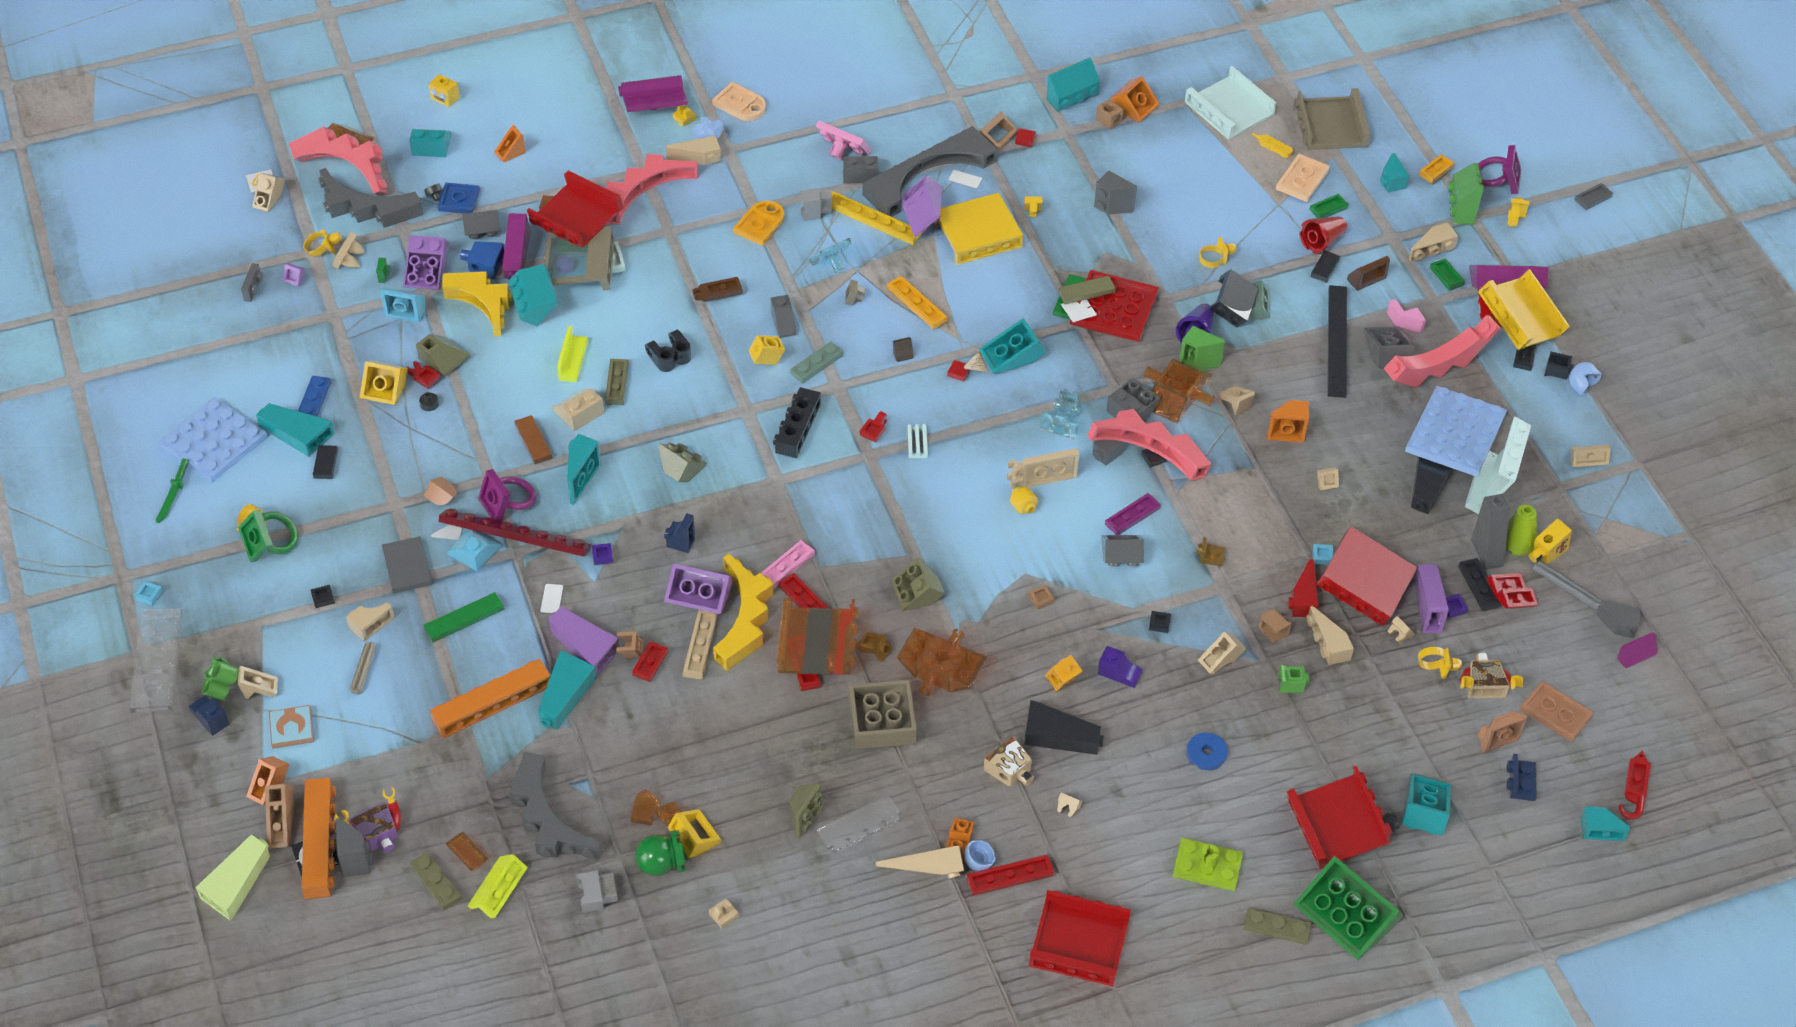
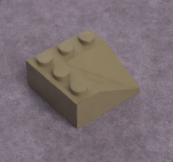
[849,680,916,749]

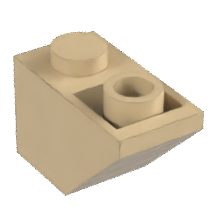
[252,173,285,212]

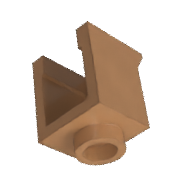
[1259,609,1291,644]
[616,631,643,659]

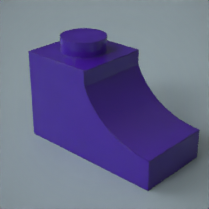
[1098,646,1143,688]

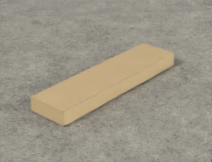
[683,610,718,680]

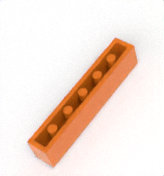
[430,658,551,739]
[302,778,337,899]

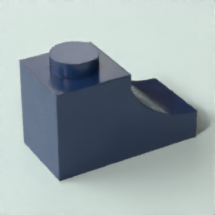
[664,513,695,553]
[189,695,230,736]

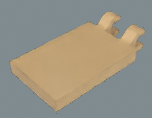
[1007,448,1079,488]

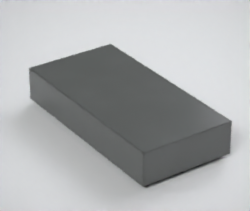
[1574,183,1613,210]

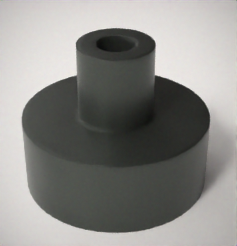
[424,183,442,201]
[419,392,439,411]

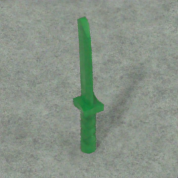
[156,458,189,523]

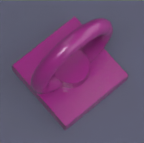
[1478,145,1522,194]
[478,469,537,522]

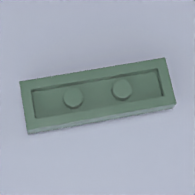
[790,341,843,384]

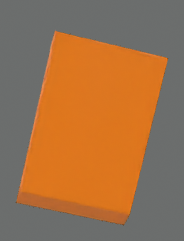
[494,125,526,163]

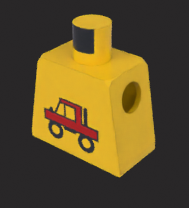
[1528,518,1572,564]

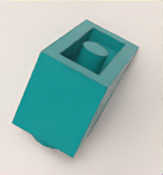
[1380,153,1409,193]
[1580,806,1630,841]

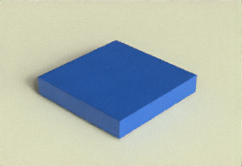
[438,182,480,214]

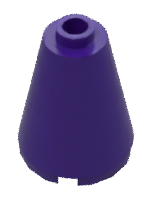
[1175,304,1214,343]

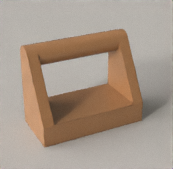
[979,112,1018,151]

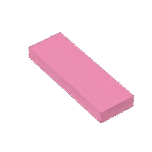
[761,540,815,588]

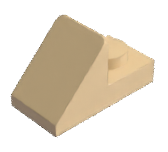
[1220,386,1255,415]
[238,666,278,699]

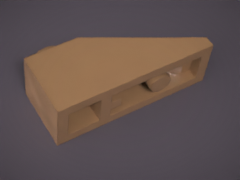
[265,784,295,849]

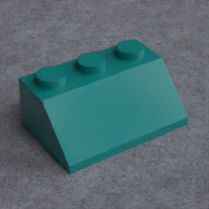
[1046,57,1100,112]
[508,264,558,326]

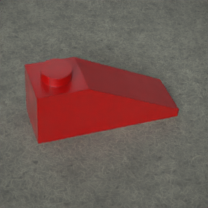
[1288,559,1318,617]

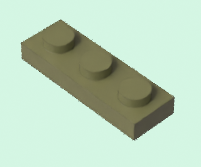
[409,851,462,911]
[1243,908,1311,945]

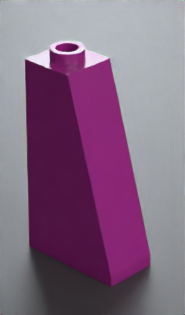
[502,213,531,280]

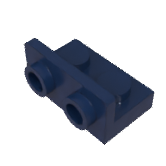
[1506,753,1537,801]

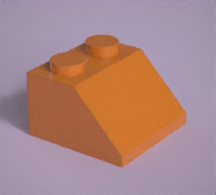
[1110,76,1160,122]
[1267,400,1309,443]

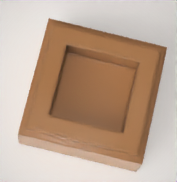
[1028,585,1055,610]

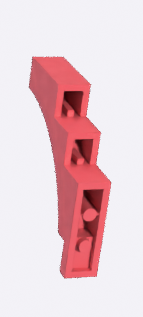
[1384,315,1501,388]

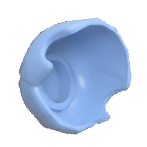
[964,840,996,871]

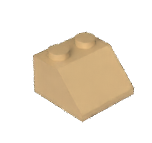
[552,388,604,431]

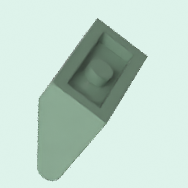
[1249,280,1269,320]

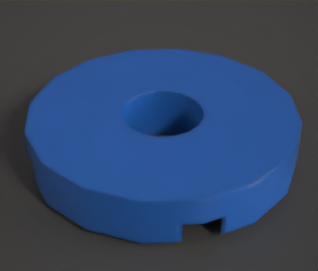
[1187,732,1228,770]

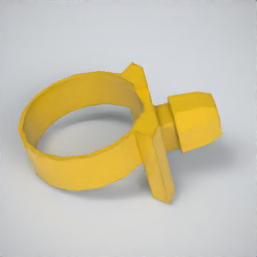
[1507,197,1530,228]
[303,229,342,256]
[1199,237,1236,268]
[1418,647,1462,679]

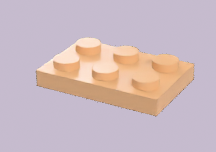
[1276,154,1330,202]

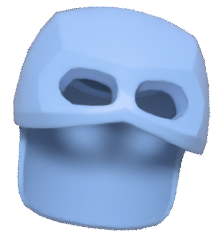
[1569,362,1601,396]

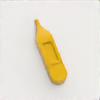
[1252,133,1293,158]

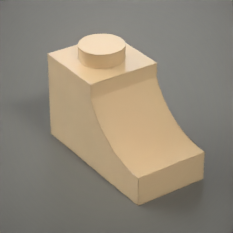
[346,602,395,642]
[1198,631,1247,675]

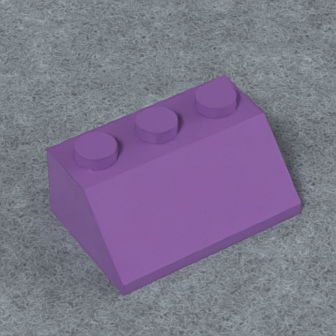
[664,563,734,614]

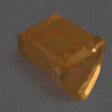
[631,789,659,826]

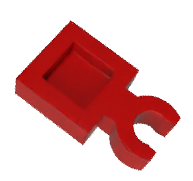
[407,361,440,389]

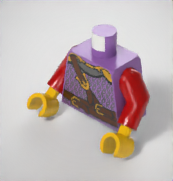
[334,787,402,853]

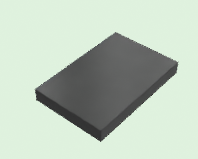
[382,536,432,594]

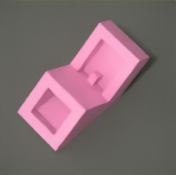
[1387,299,1426,333]

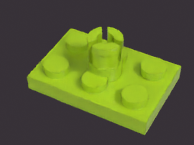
[1172,838,1243,892]

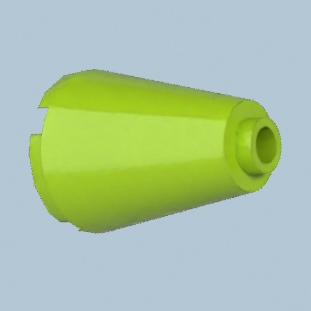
[1505,505,1538,556]

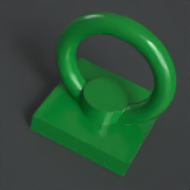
[238,510,298,562]

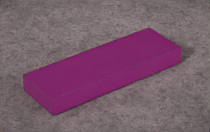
[1105,493,1161,535]

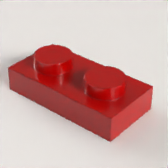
[632,641,668,682]

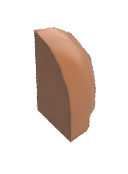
[424,477,457,505]

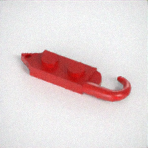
[1619,751,1651,820]

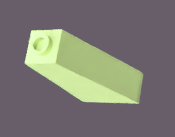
[196,834,270,921]

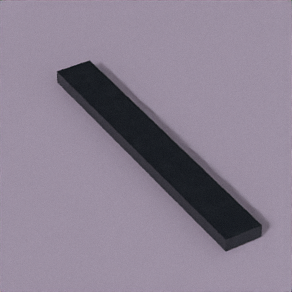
[1327,285,1347,398]

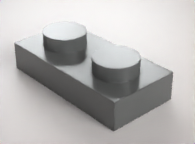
[241,263,263,302]

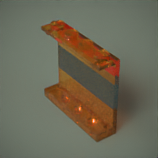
[777,598,859,675]

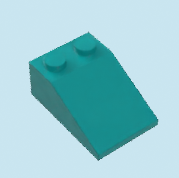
[979,318,1047,374]
[567,434,601,505]
[1402,773,1451,836]

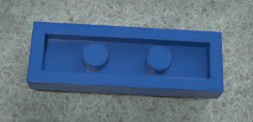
[298,375,331,417]

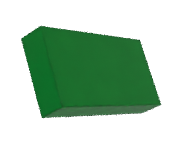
[1309,194,1349,218]
[1430,258,1465,291]

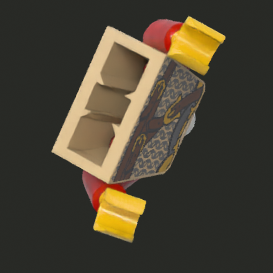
[1459,653,1523,698]

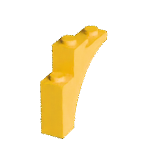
[442,271,513,336]

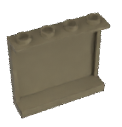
[1294,88,1371,150]

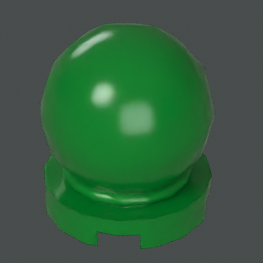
[635,830,686,876]

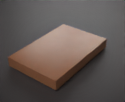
[1520,681,1594,742]

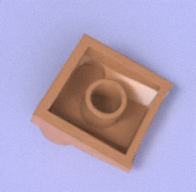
[1477,711,1527,753]

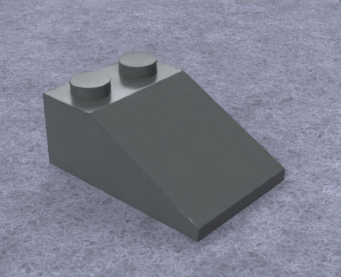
[1364,326,1415,369]

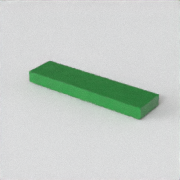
[424,592,505,642]

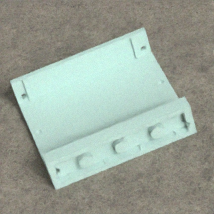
[1185,66,1276,140]
[1465,417,1531,514]

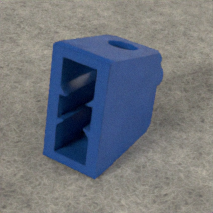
[460,241,504,279]

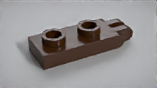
[692,277,743,302]

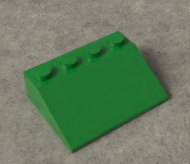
[1293,856,1403,960]

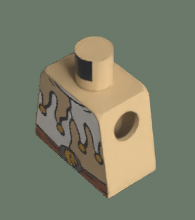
[984,736,1034,786]

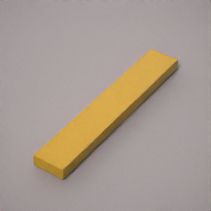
[831,191,922,245]

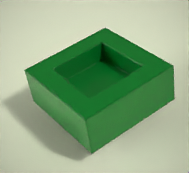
[376,257,390,283]

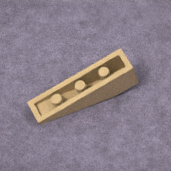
[876,845,964,879]

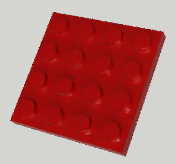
[1070,270,1159,342]

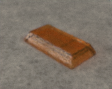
[445,831,488,871]

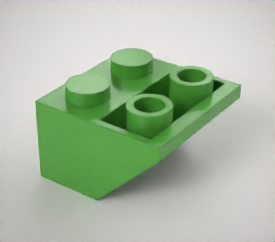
[1179,326,1225,371]

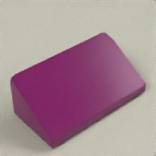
[1617,632,1657,668]

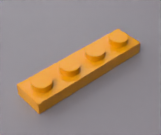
[887,276,947,330]

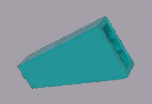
[256,403,335,457]
[538,650,597,730]

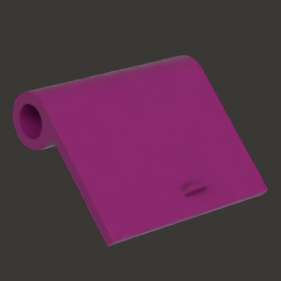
[618,75,688,112]

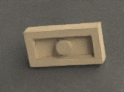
[332,232,364,269]
[1570,445,1611,467]

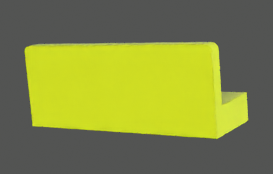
[557,326,588,382]
[468,854,528,918]

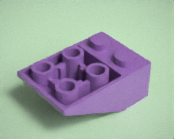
[902,174,942,237]
[403,235,449,290]

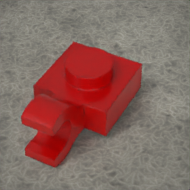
[859,411,887,443]

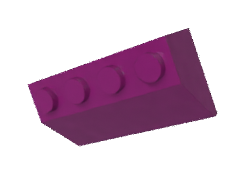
[1469,265,1548,291]

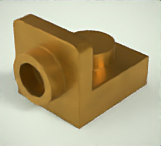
[1197,537,1225,567]
[857,632,892,662]

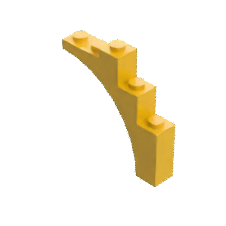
[713,554,774,671]

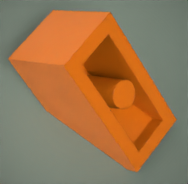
[246,756,290,805]

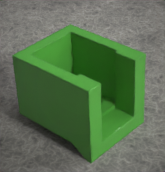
[1278,665,1309,693]

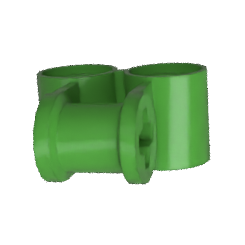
[202,656,239,700]

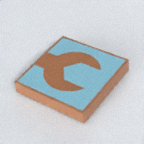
[269,705,314,749]

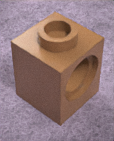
[1096,99,1123,129]

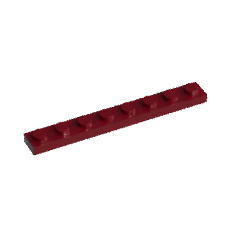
[438,508,591,557]

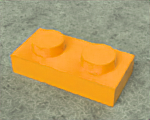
[1419,154,1455,184]

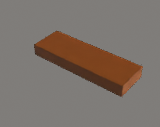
[514,415,552,464]

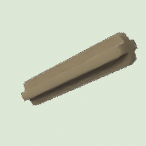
[350,641,376,694]

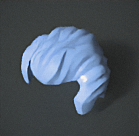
[693,116,724,139]

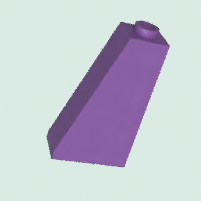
[1415,564,1448,634]
[549,607,619,676]

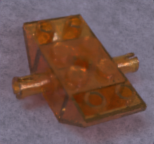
[1144,359,1215,423]
[897,627,987,696]

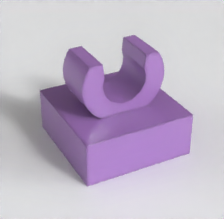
[282,263,305,286]

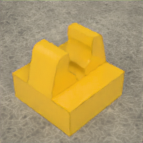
[672,105,697,127]
[1024,196,1042,217]

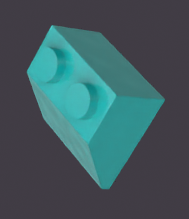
[409,129,451,157]

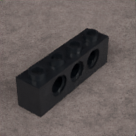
[773,387,821,459]

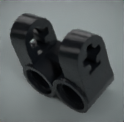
[645,329,691,372]

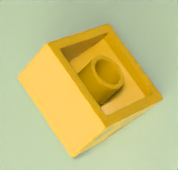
[360,361,408,405]

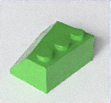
[1448,163,1484,225]

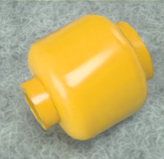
[1010,486,1038,515]

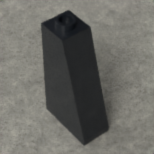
[1411,456,1454,514]
[1024,700,1104,755]

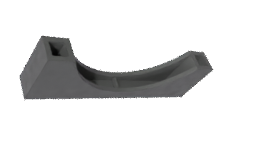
[862,126,998,217]

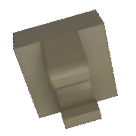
[845,280,865,306]

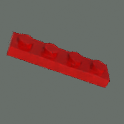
[967,854,1054,896]

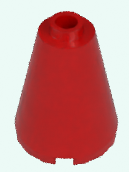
[1299,216,1347,254]

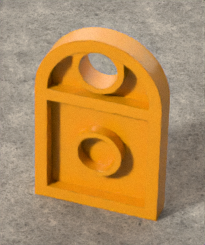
[733,201,784,246]

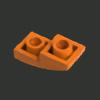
[945,817,975,862]

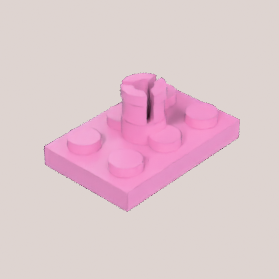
[816,121,871,160]

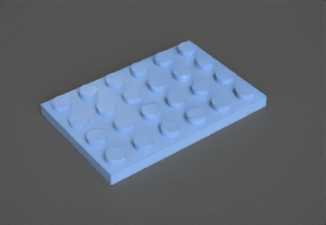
[1405,386,1507,477]

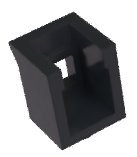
[1544,351,1574,379]

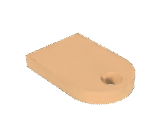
[712,81,766,121]

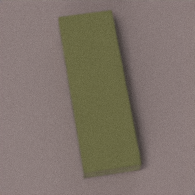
[1058,276,1115,304]
[605,359,629,405]

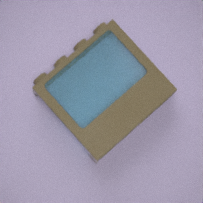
[544,226,615,291]

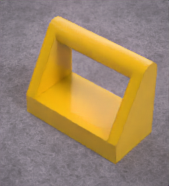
[668,809,722,858]

